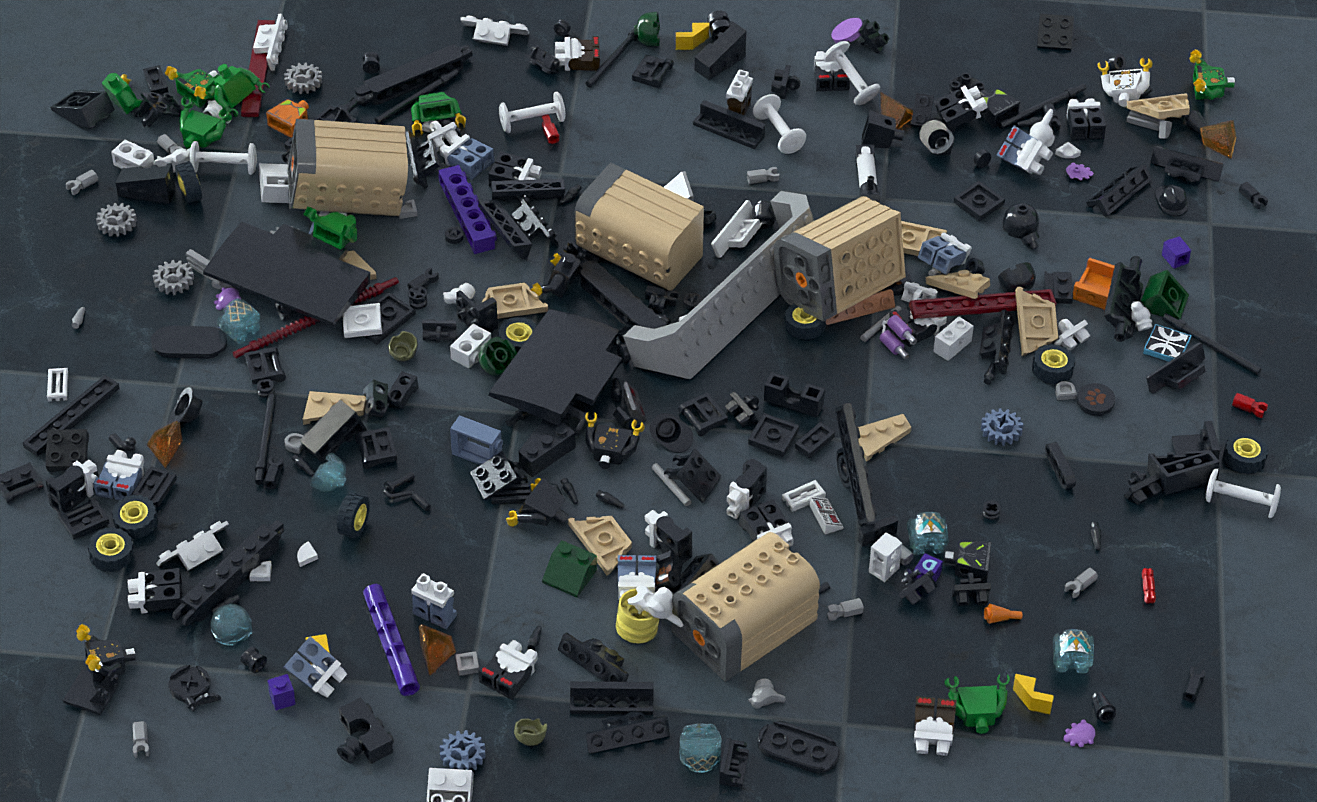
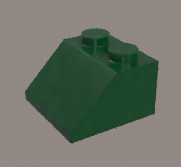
[1141,270,1189,320]
[542,540,597,598]

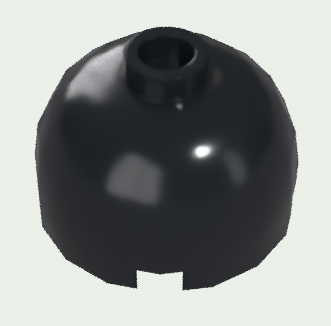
[1002,203,1039,239]
[998,262,1036,293]

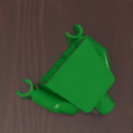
[214,64,270,120]
[179,97,232,149]
[303,206,358,250]
[945,674,1010,734]

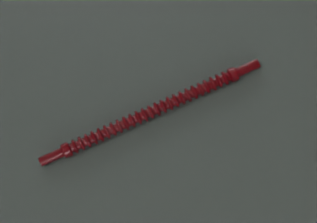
[233,277,399,359]

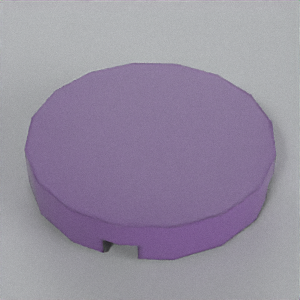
[831,18,863,44]

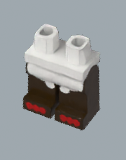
[555,36,600,71]
[726,70,753,116]
[914,696,957,756]

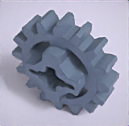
[981,408,1023,446]
[440,730,486,770]

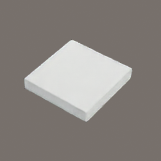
[343,303,382,338]

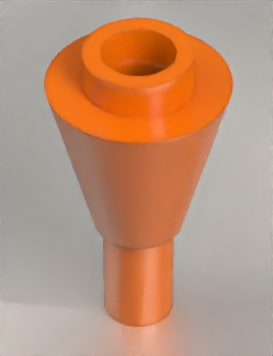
[984,604,1023,624]

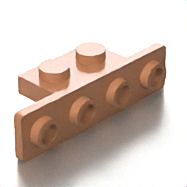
[826,289,895,325]

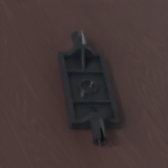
[281,97,359,164]
[1104,256,1143,342]

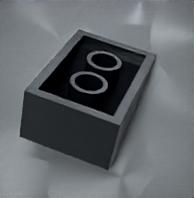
[50,90,115,128]

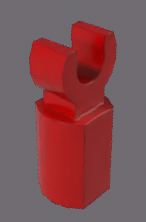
[541,115,559,144]
[1232,393,1268,418]

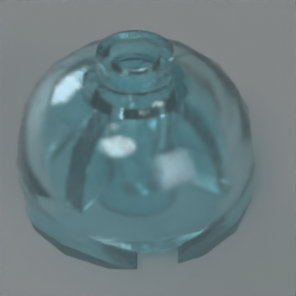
[310,452,347,493]
[210,604,252,645]

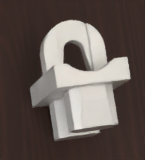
[427,121,458,152]
[901,281,938,302]
[1054,319,1090,351]

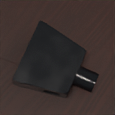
[861,111,904,148]

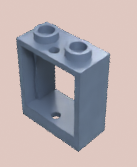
[450,415,503,465]

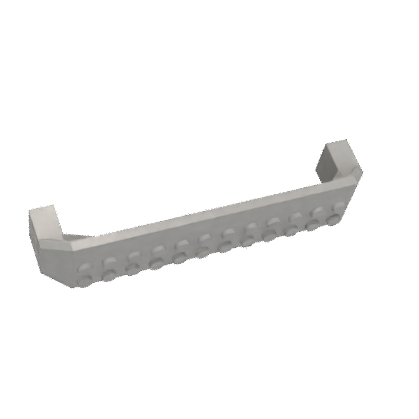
[623,191,814,379]

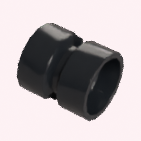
[707,10,730,41]

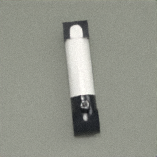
[855,144,880,203]

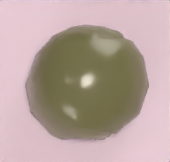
[388,331,418,361]
[514,718,547,746]

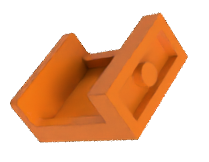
[1073,258,1115,310]

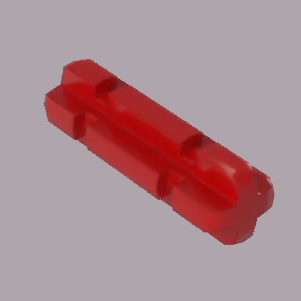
[1142,568,1156,604]

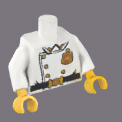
[1098,58,1153,107]

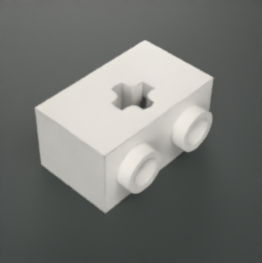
[934,317,973,361]

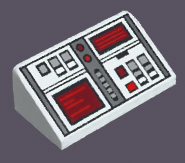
[810,497,843,534]

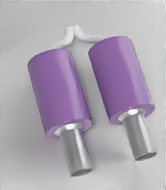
[879,315,917,360]

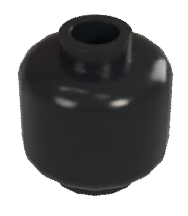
[752,201,776,229]

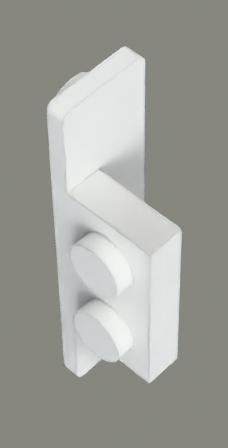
[253,14,288,71]
[461,16,529,46]
[711,200,761,258]
[156,521,229,571]

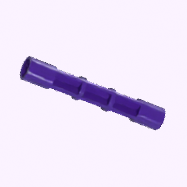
[363,584,420,696]

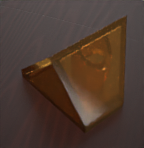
[880,92,913,129]
[1200,120,1236,158]
[147,420,182,468]
[419,624,456,676]

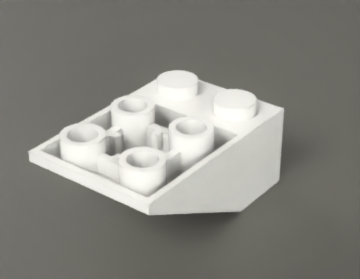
[259,163,289,203]
[427,768,474,802]

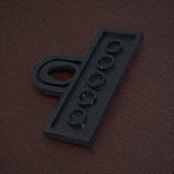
[834,403,877,525]

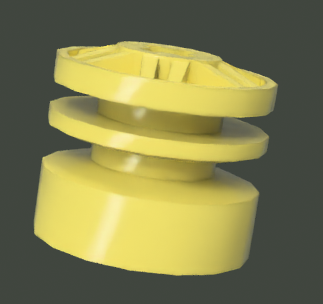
[615,589,659,644]

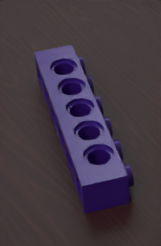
[438,165,497,254]

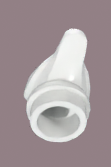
[203,100,231,124]
[443,283,476,305]
[1131,301,1153,331]

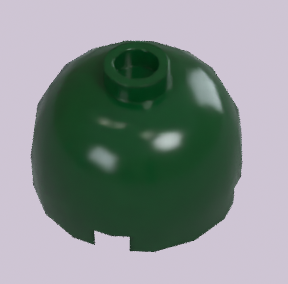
[634,12,660,46]
[478,337,517,376]

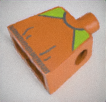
[266,100,309,138]

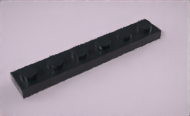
[22,375,120,456]

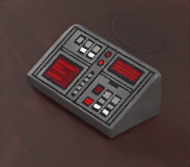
[624,382,647,422]

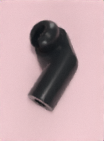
[109,433,136,451]

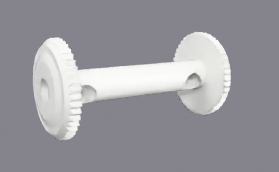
[823,41,880,105]
[499,92,565,133]
[753,94,806,154]
[190,141,257,175]
[1206,469,1281,518]

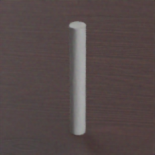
[860,306,902,342]
[652,463,691,506]

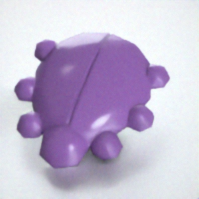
[1066,163,1094,181]
[214,288,241,310]
[1063,720,1095,747]

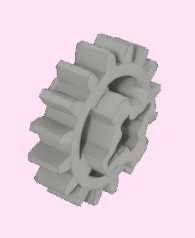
[284,63,322,94]
[96,203,137,236]
[153,260,194,295]

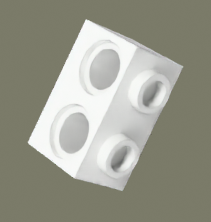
[111,140,154,169]
[450,324,491,368]
[869,533,902,582]

